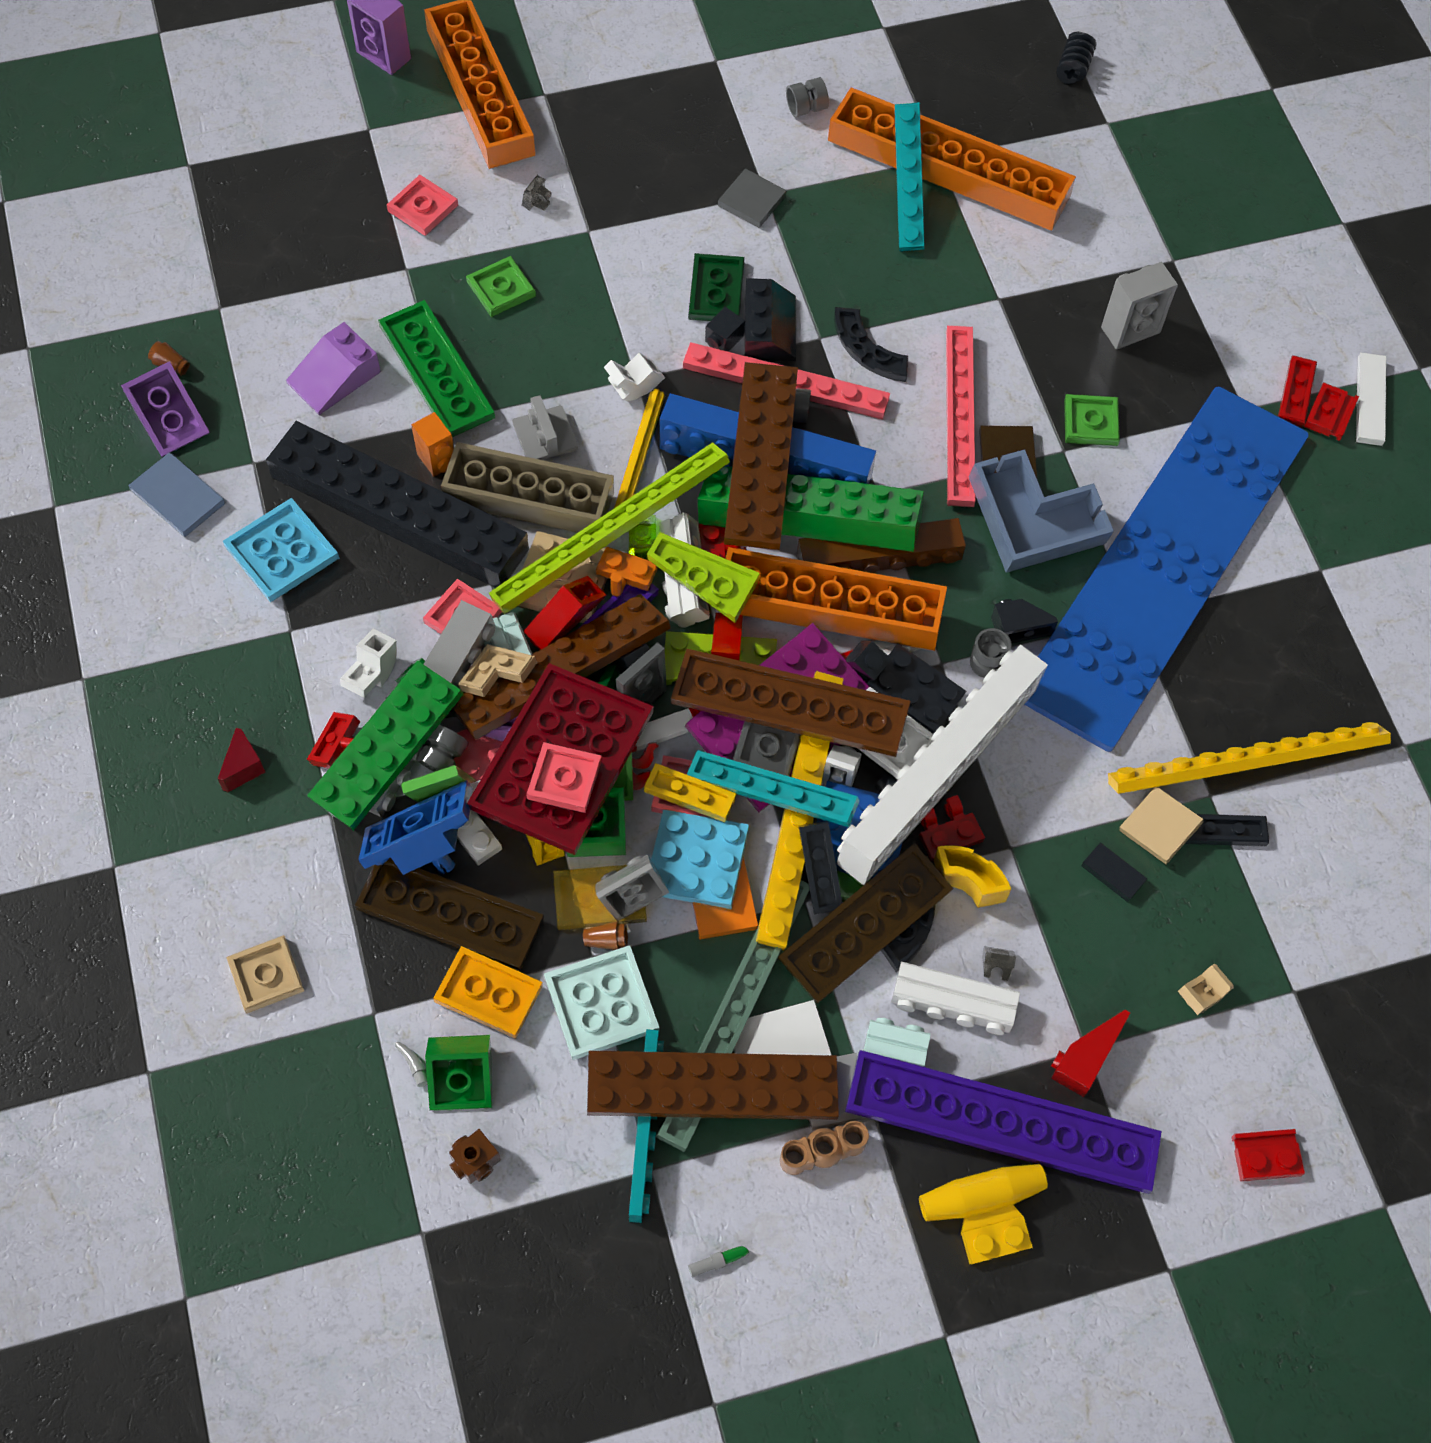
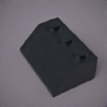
[744,278,796,361]

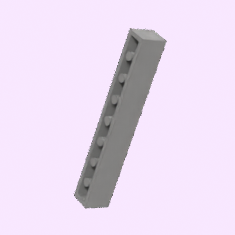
[369,600,495,818]

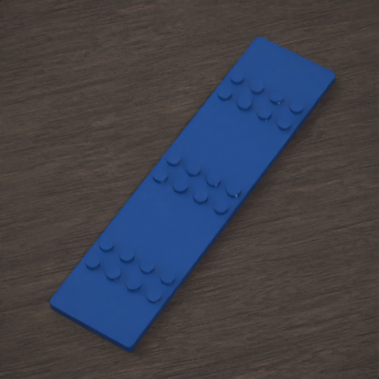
[1024,387,1308,752]

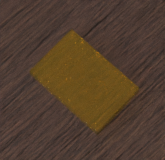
[553,865,647,930]

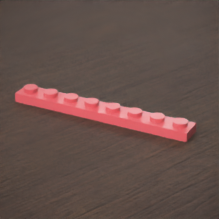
[946,325,975,507]
[683,342,890,420]

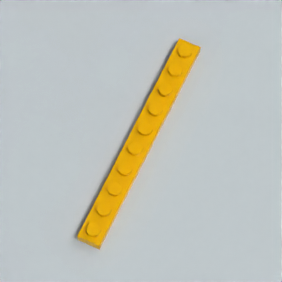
[756,671,844,950]
[1108,722,1391,794]

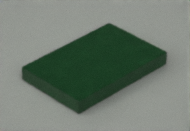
[688,253,745,321]

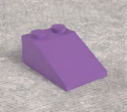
[286,322,381,415]
[121,361,210,457]

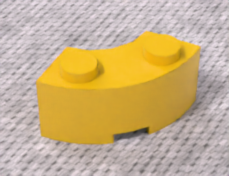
[934,846,1011,908]

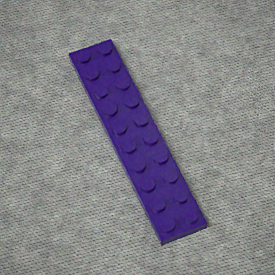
[845,1050,1162,1194]

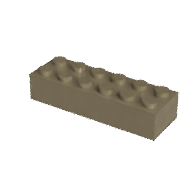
[441,442,614,533]

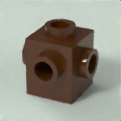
[449,1129,501,1184]

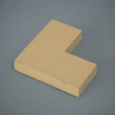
[458,644,537,697]

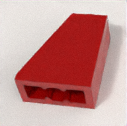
[524,576,606,650]

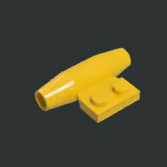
[919,1164,1048,1264]

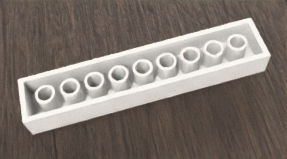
[836,644,1048,885]

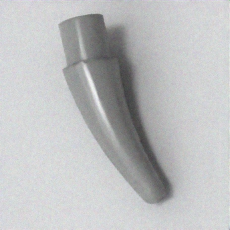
[395,1042,427,1087]

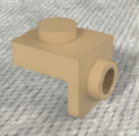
[1178,964,1234,1015]

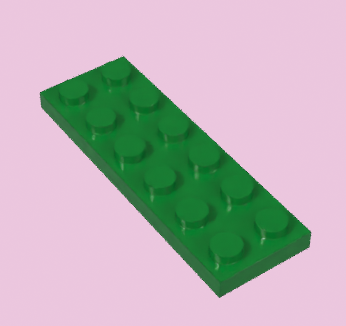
[378,300,495,437]
[307,661,464,831]

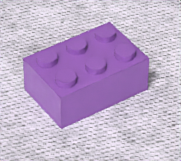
[347,0,411,75]

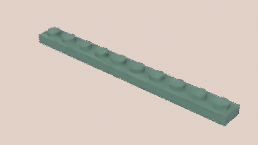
[656,880,809,1152]

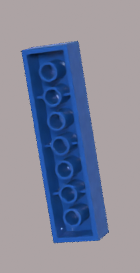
[660,393,876,484]

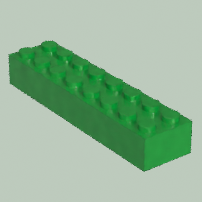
[698,466,924,552]

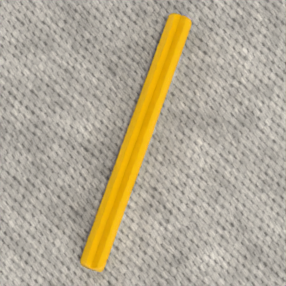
[614,389,665,508]

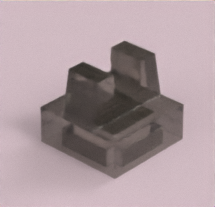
[521,174,552,211]
[982,946,1016,981]

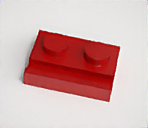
[1304,382,1359,441]
[1231,1129,1305,1181]

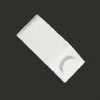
[822,745,862,787]

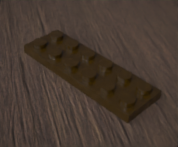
[778,843,954,1004]
[355,858,544,972]

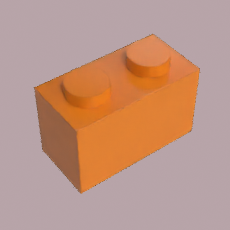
[411,412,454,477]

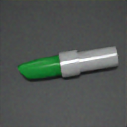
[688,1246,749,1277]

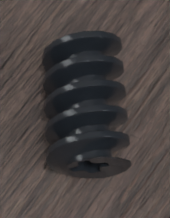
[1056,31,1097,84]

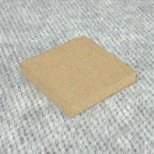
[1120,787,1203,865]
[226,935,304,1014]

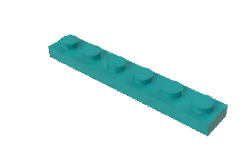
[895,102,925,251]
[687,750,859,827]
[629,1029,664,1223]

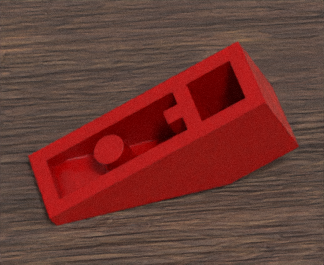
[1051,1010,1130,1097]

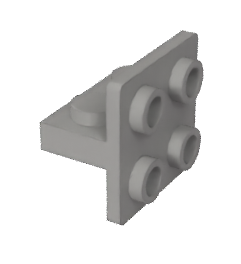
[512,395,578,460]

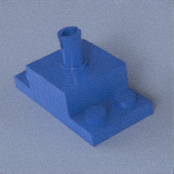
[359,780,473,875]

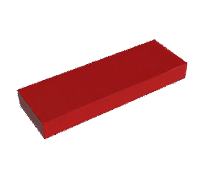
[1278,355,1317,428]
[711,612,743,660]

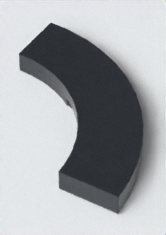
[834,307,908,382]
[881,905,936,972]

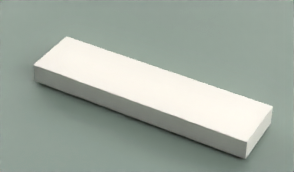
[1356,352,1386,446]

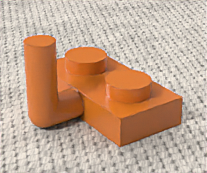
[596,546,658,597]

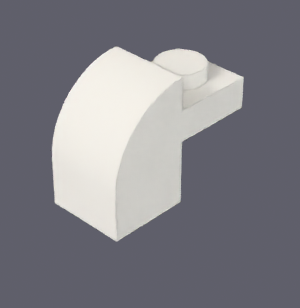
[604,353,665,401]
[340,628,397,698]

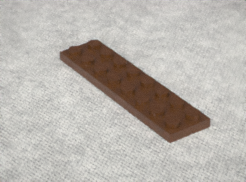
[724,362,798,550]
[451,594,671,740]
[671,649,910,757]
[587,1051,839,1120]

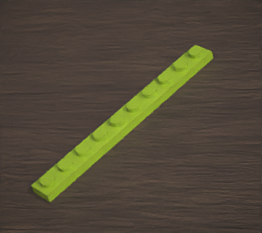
[488,442,730,614]

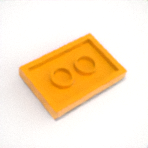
[433,946,543,1039]

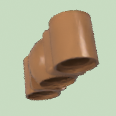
[779,1121,869,1175]

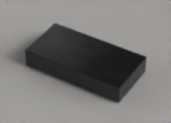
[1081,842,1147,902]

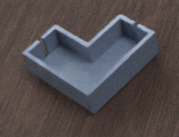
[968,450,1114,573]

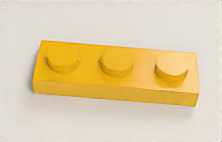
[644,763,736,823]

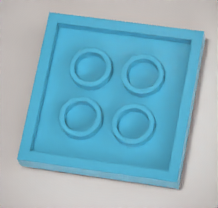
[223,498,339,603]
[651,810,749,909]

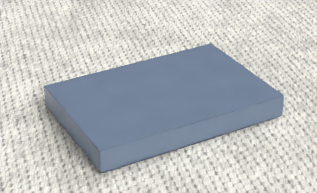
[128,452,225,538]

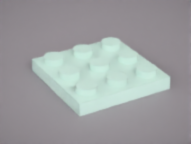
[544,945,659,1060]

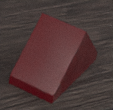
[218,728,265,792]

